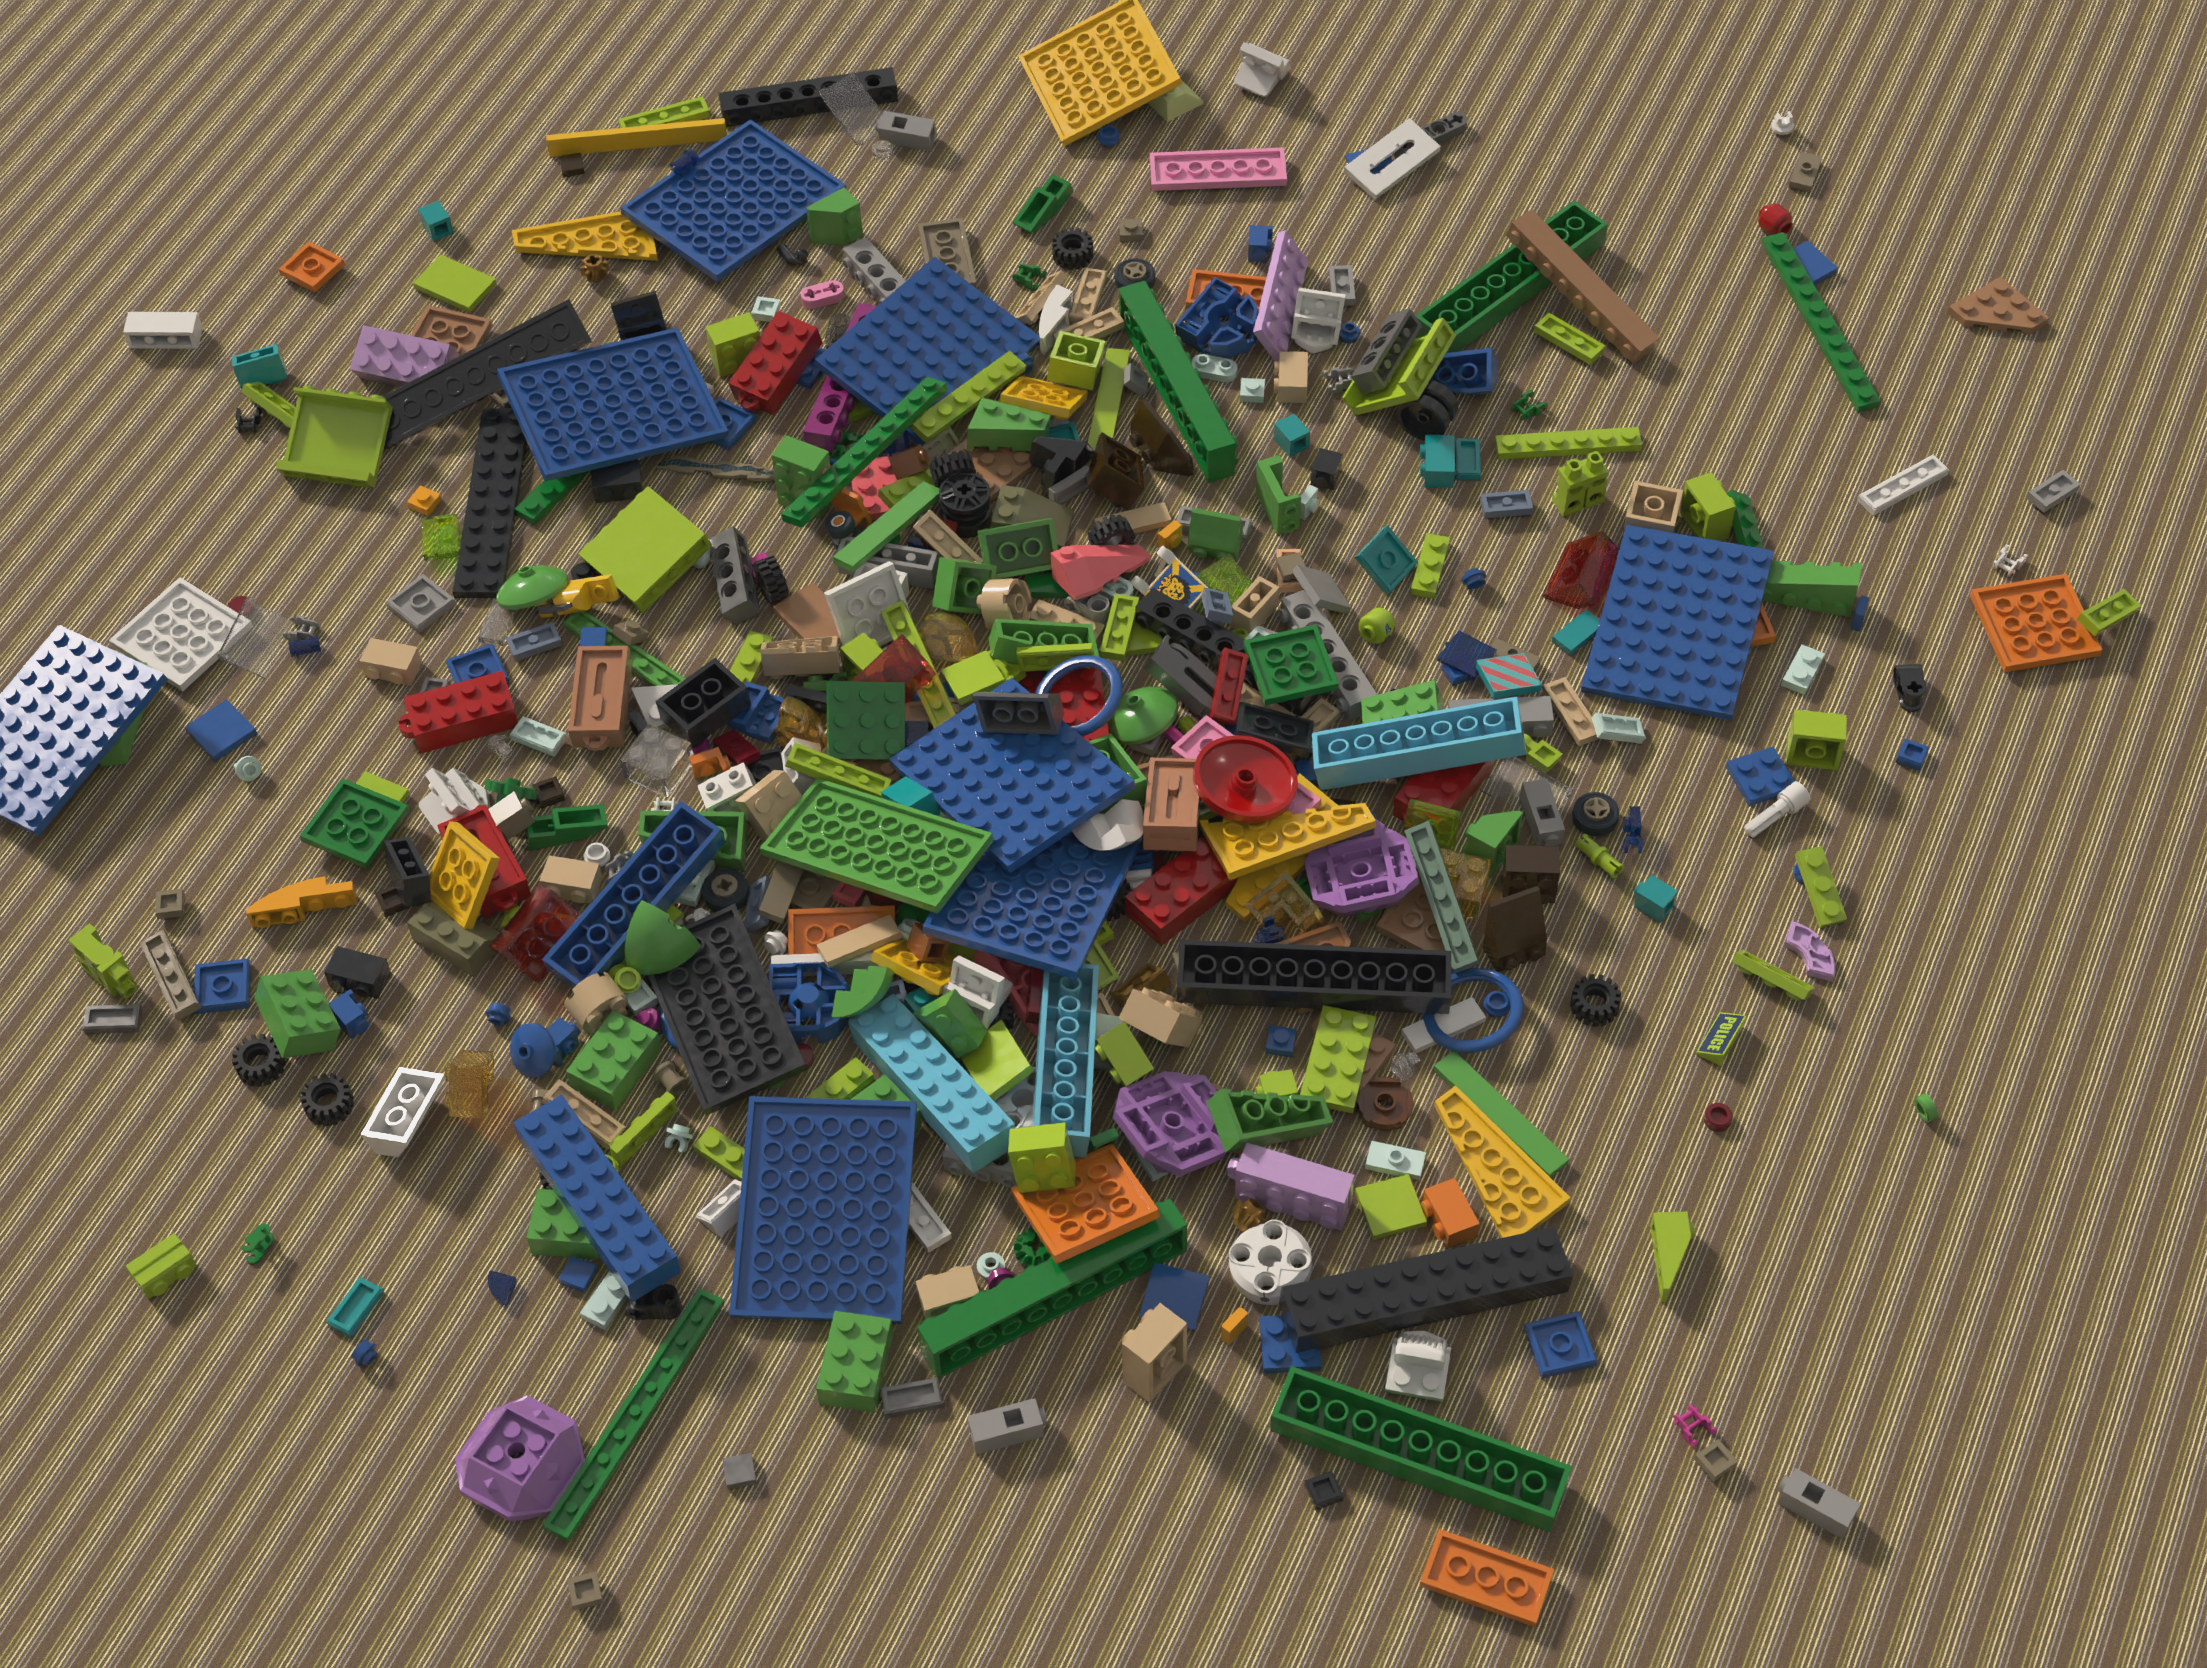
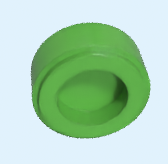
[1914,1093,1938,1123]

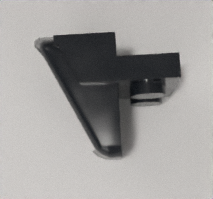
[610,291,667,340]
[1029,437,1094,499]

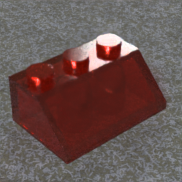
[1542,531,1620,609]
[852,634,936,704]
[489,884,581,984]

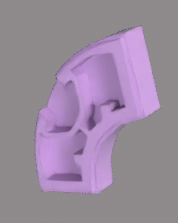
[1785,921,1835,982]

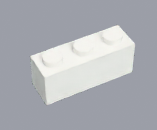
[123,312,203,349]

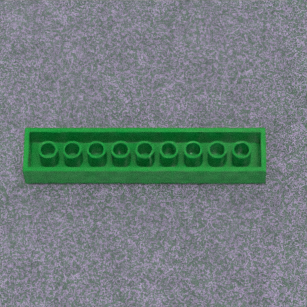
[1415,200,1608,353]
[1119,280,1238,483]
[917,1198,1187,1379]
[1270,1366,1572,1533]

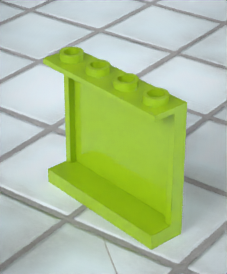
[1342,318,1456,416]
[276,385,393,489]
[578,486,712,614]

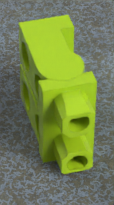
[1552,451,1609,517]
[68,923,138,1000]

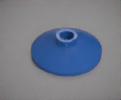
[510,1023,556,1078]

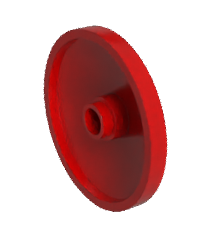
[1193,735,1298,823]

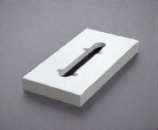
[1344,118,1441,200]

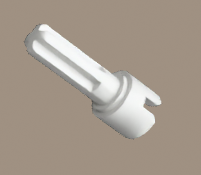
[1744,782,1811,838]

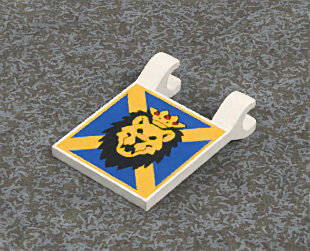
[1131,546,1208,609]

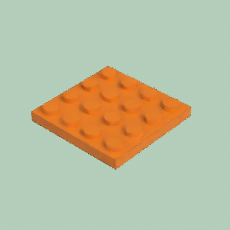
[1970,574,2103,673]
[1010,1143,1160,1264]

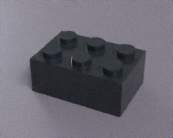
[655,658,751,748]

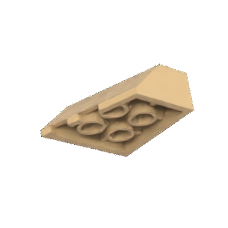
[760,636,840,679]

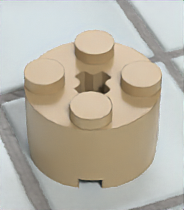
[977,578,1031,629]
[564,972,628,1036]

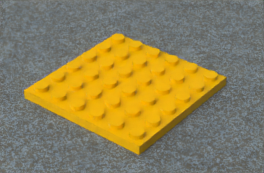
[1018,0,1183,147]

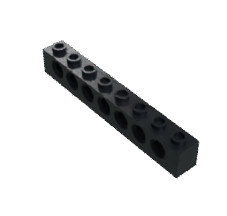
[718,67,898,127]
[1135,588,1318,716]

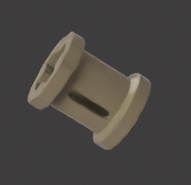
[653,1061,689,1097]

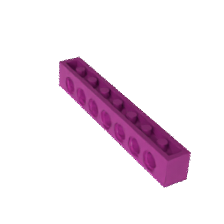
[803,303,877,453]

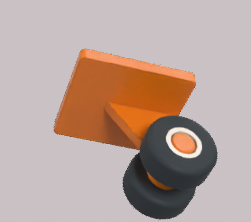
[825,488,873,550]

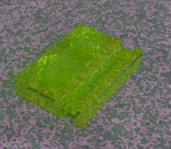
[422,514,460,561]

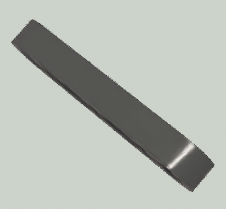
[1392,112,1467,158]

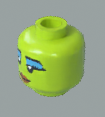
[1359,608,1396,645]

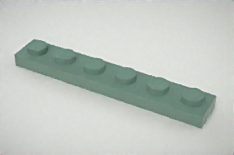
[1404,821,1480,974]

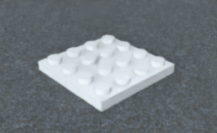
[109,577,253,692]

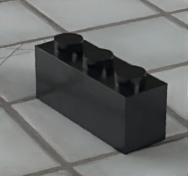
[384,837,431,907]

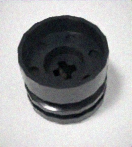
[939,472,992,538]

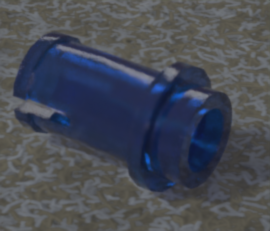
[670,149,699,176]
[288,636,321,658]

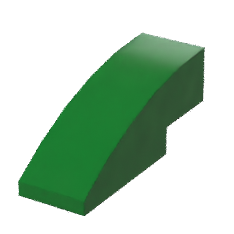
[1012,174,1074,234]
[525,804,608,850]

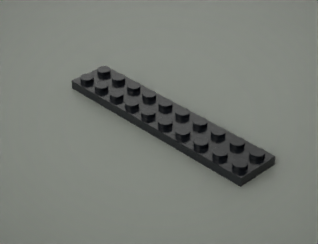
[383,299,592,451]
[452,408,527,598]

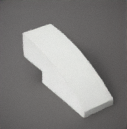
[1039,285,1073,355]

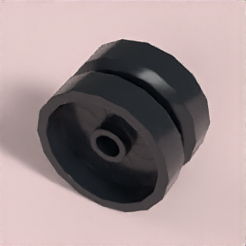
[1397,380,1459,441]

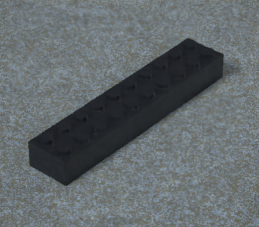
[1177,940,1451,1014]
[1279,1226,1574,1353]

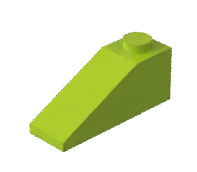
[1650,1211,1695,1302]

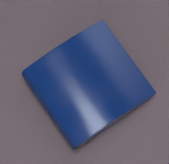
[726,682,794,744]
[1139,1263,1210,1331]

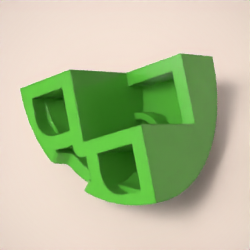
[625,900,700,975]
[832,966,894,1018]

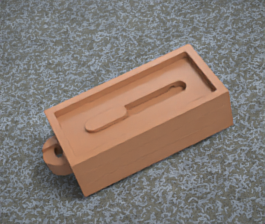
[568,646,633,751]
[1143,757,1201,851]

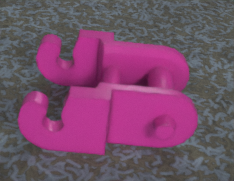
[1673,1405,1717,1448]

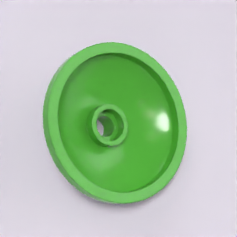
[496,565,569,610]
[1107,686,1178,745]

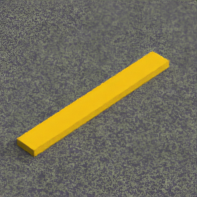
[546,118,727,157]

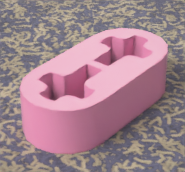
[801,280,844,309]

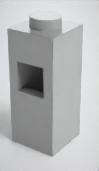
[875,111,937,151]
[1519,779,1565,847]
[967,1398,1048,1455]
[1777,1468,1861,1539]

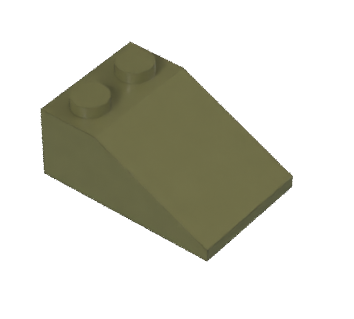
[991,485,1074,550]

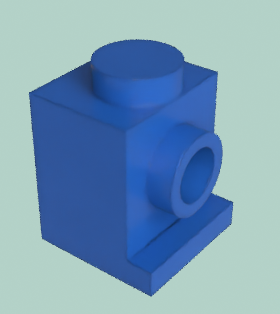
[1248,225,1273,262]
[328,989,370,1039]
[547,1017,581,1067]

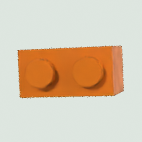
[1421,1178,1480,1249]

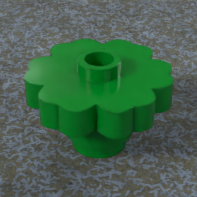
[484,777,538,804]

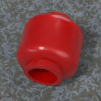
[1758,203,1793,235]

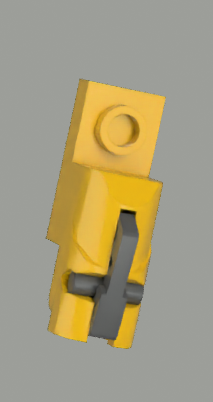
[536,574,620,618]

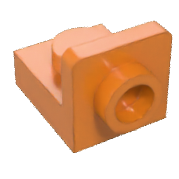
[689,747,731,779]

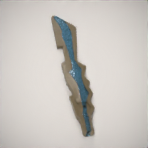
[656,454,775,482]

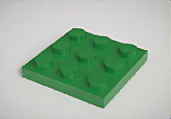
[1243,624,1339,706]
[827,681,905,760]
[299,778,410,869]

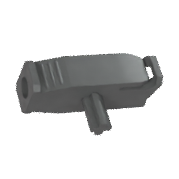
[1143,634,1220,724]

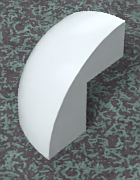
[1072,799,1144,850]

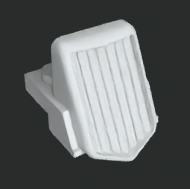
[1234,42,1290,97]
[1291,288,1345,354]
[419,768,490,834]
[942,956,1013,1030]
[1385,1331,1451,1402]

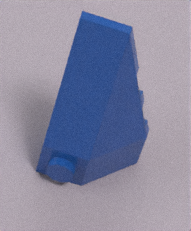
[1430,348,1499,395]

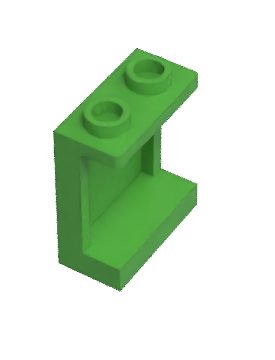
[1256,455,1301,535]

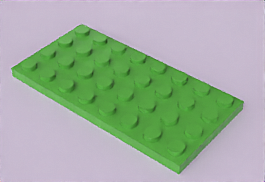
[760,778,994,914]

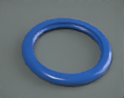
[1036,655,1123,737]
[1422,968,1524,1053]

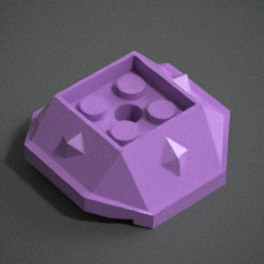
[1304,819,1419,918]
[1113,1071,1226,1177]
[455,1395,585,1522]

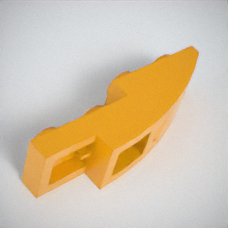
[246,876,358,928]

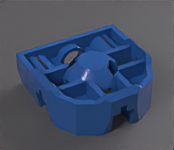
[1175,277,1258,358]
[769,962,850,1043]

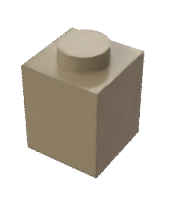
[488,792,535,839]

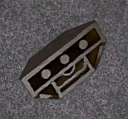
[1129,398,1193,477]

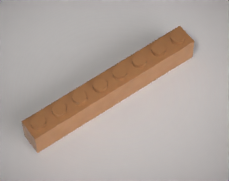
[1506,209,1660,365]

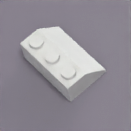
[361,1067,446,1157]

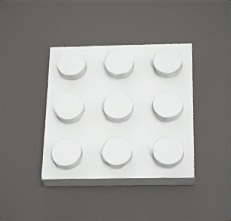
[824,561,912,646]

